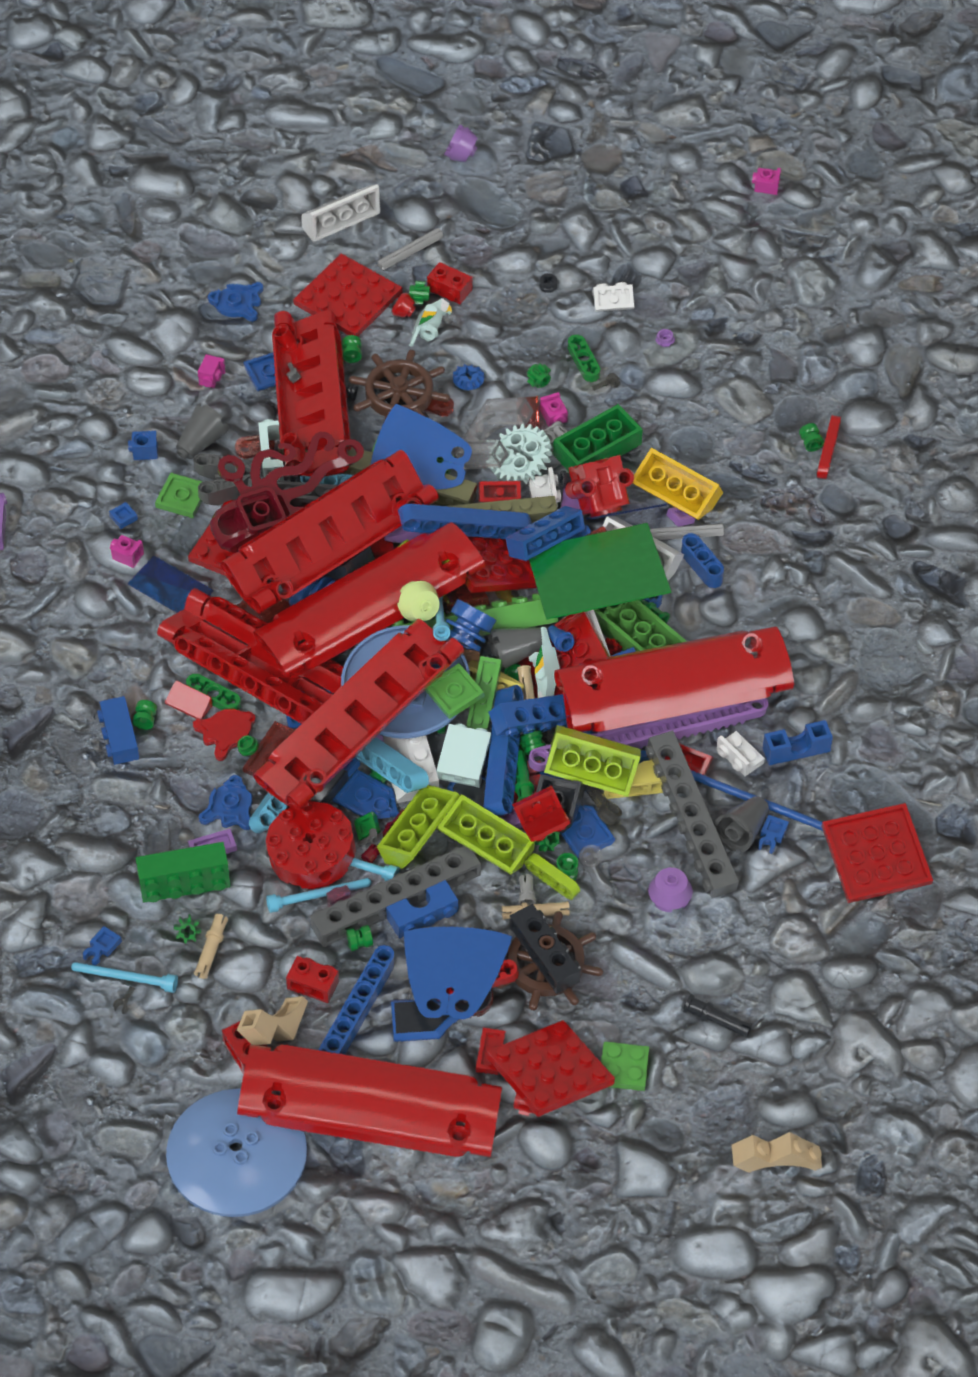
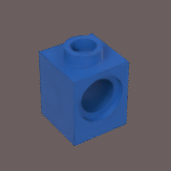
[128,431,158,460]

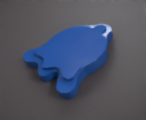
[208,282,264,322]
[198,775,253,830]

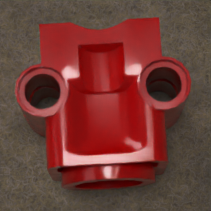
[565,455,634,518]

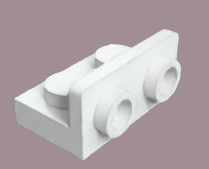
[592,282,634,312]
[528,467,561,508]
[716,731,765,776]

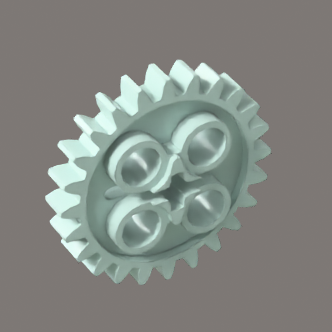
[488,424,553,484]

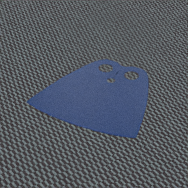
[370,404,472,490]
[404,927,512,1019]

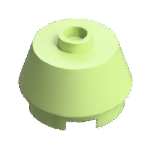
[397,581,439,622]

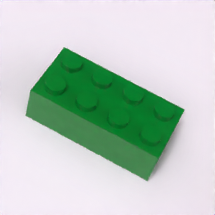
[553,404,643,472]
[135,841,231,903]

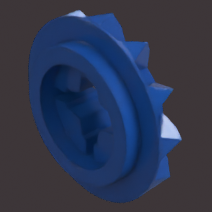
[453,363,484,390]

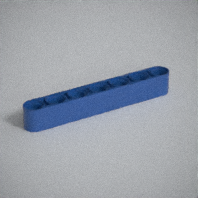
[398,504,532,539]
[484,685,524,816]
[318,945,395,1055]

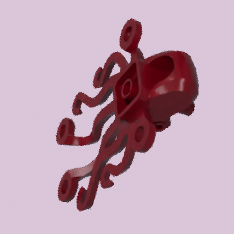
[210,432,364,553]

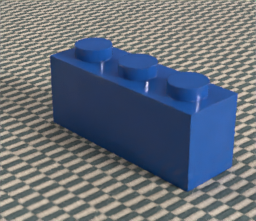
[97,696,139,765]

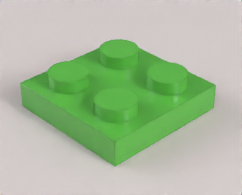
[155,473,205,518]
[425,663,485,719]
[601,1042,649,1091]

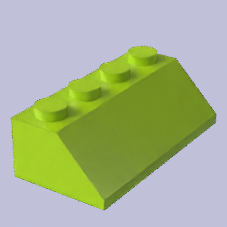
[544,725,641,797]
[377,785,460,869]
[437,794,535,875]

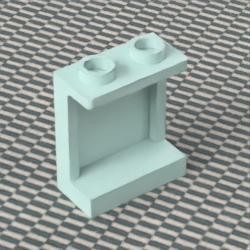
[258,419,284,481]
[436,723,491,788]

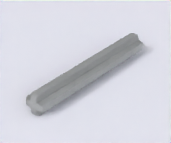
[378,228,443,270]
[650,524,724,540]

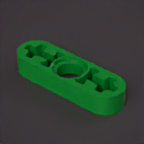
[567,334,600,382]
[186,674,241,710]

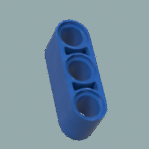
[681,533,724,588]

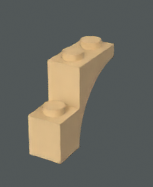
[237,996,308,1045]
[732,1132,822,1173]

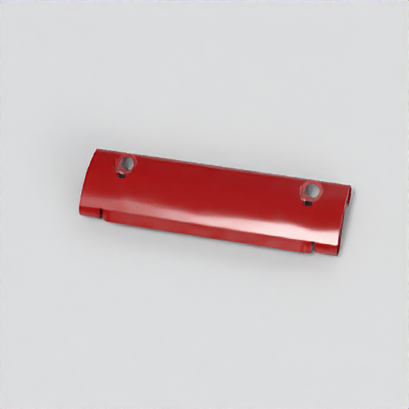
[272,310,351,476]
[221,450,439,614]
[253,522,485,678]
[253,619,464,810]
[554,626,794,732]
[237,1044,502,1157]

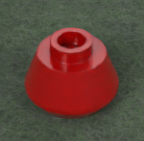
[391,293,416,318]

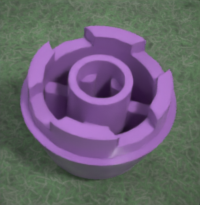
[444,124,478,162]
[648,868,693,912]

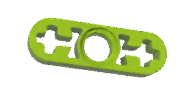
[524,853,580,900]

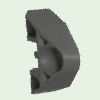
[193,453,251,506]

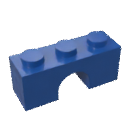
[762,720,833,766]
[386,880,458,939]

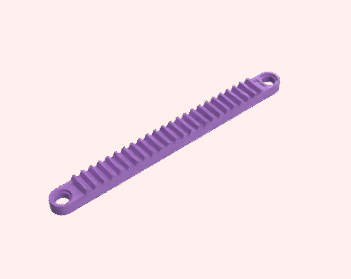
[528,698,768,771]

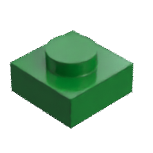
[354,811,381,841]

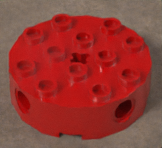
[265,801,356,889]

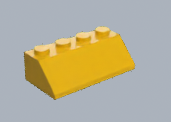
[632,448,723,520]

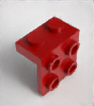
[512,785,571,842]

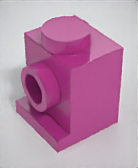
[752,168,781,195]
[198,354,226,388]
[540,392,568,427]
[110,535,144,568]

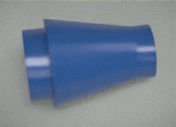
[547,625,574,652]

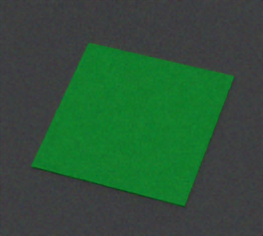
[529,523,671,620]

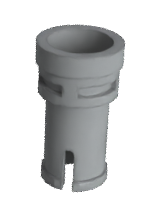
[518,874,536,905]

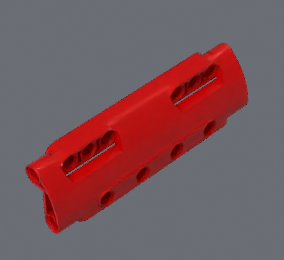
[157,588,344,724]

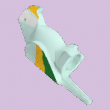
[409,298,452,347]
[529,627,560,698]

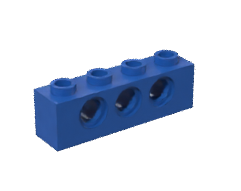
[506,506,585,561]
[489,694,567,737]

